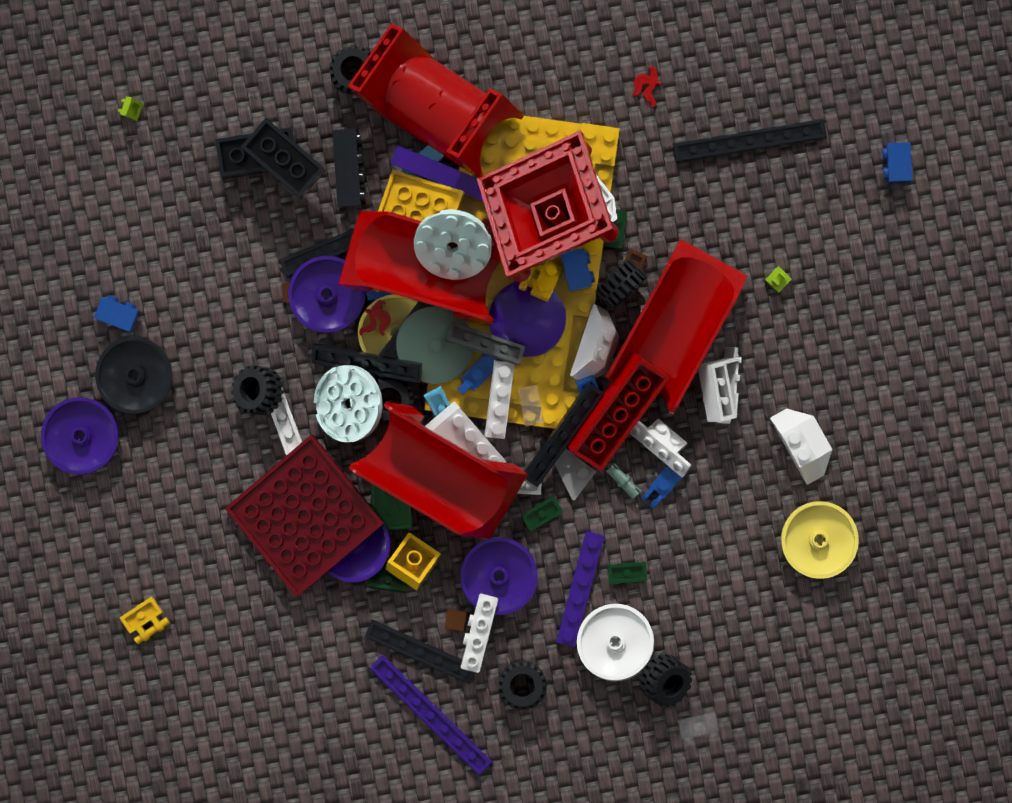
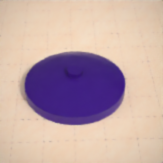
[288,256,365,333]
[489,281,566,357]
[41,397,119,474]
[327,515,391,582]
[461,537,538,615]

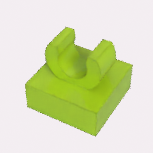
[118,96,144,121]
[765,266,792,293]

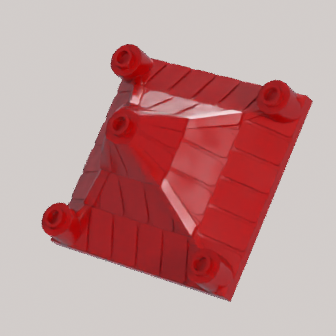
[477,130,619,282]

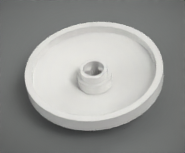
[577,604,654,681]

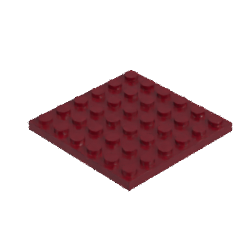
[225,434,385,598]

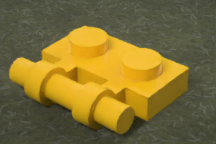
[519,261,564,302]
[120,596,170,644]

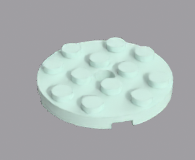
[414,210,492,280]
[314,365,382,442]

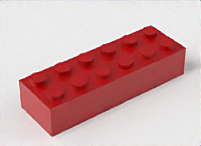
[567,352,670,471]

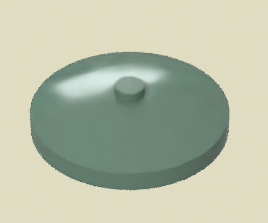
[396,306,473,384]

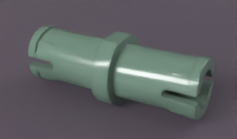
[606,463,641,499]

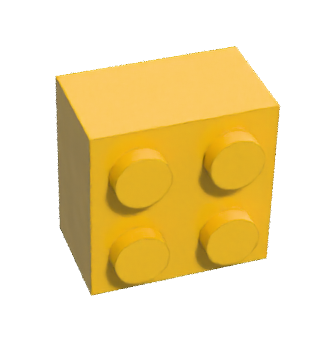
[385,533,441,590]

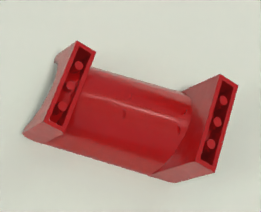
[348,23,524,178]
[338,211,501,324]
[605,239,748,414]
[349,402,528,539]

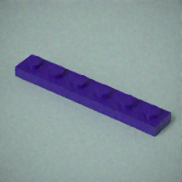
[556,531,605,647]

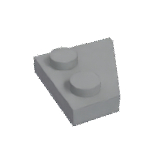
[555,449,596,501]

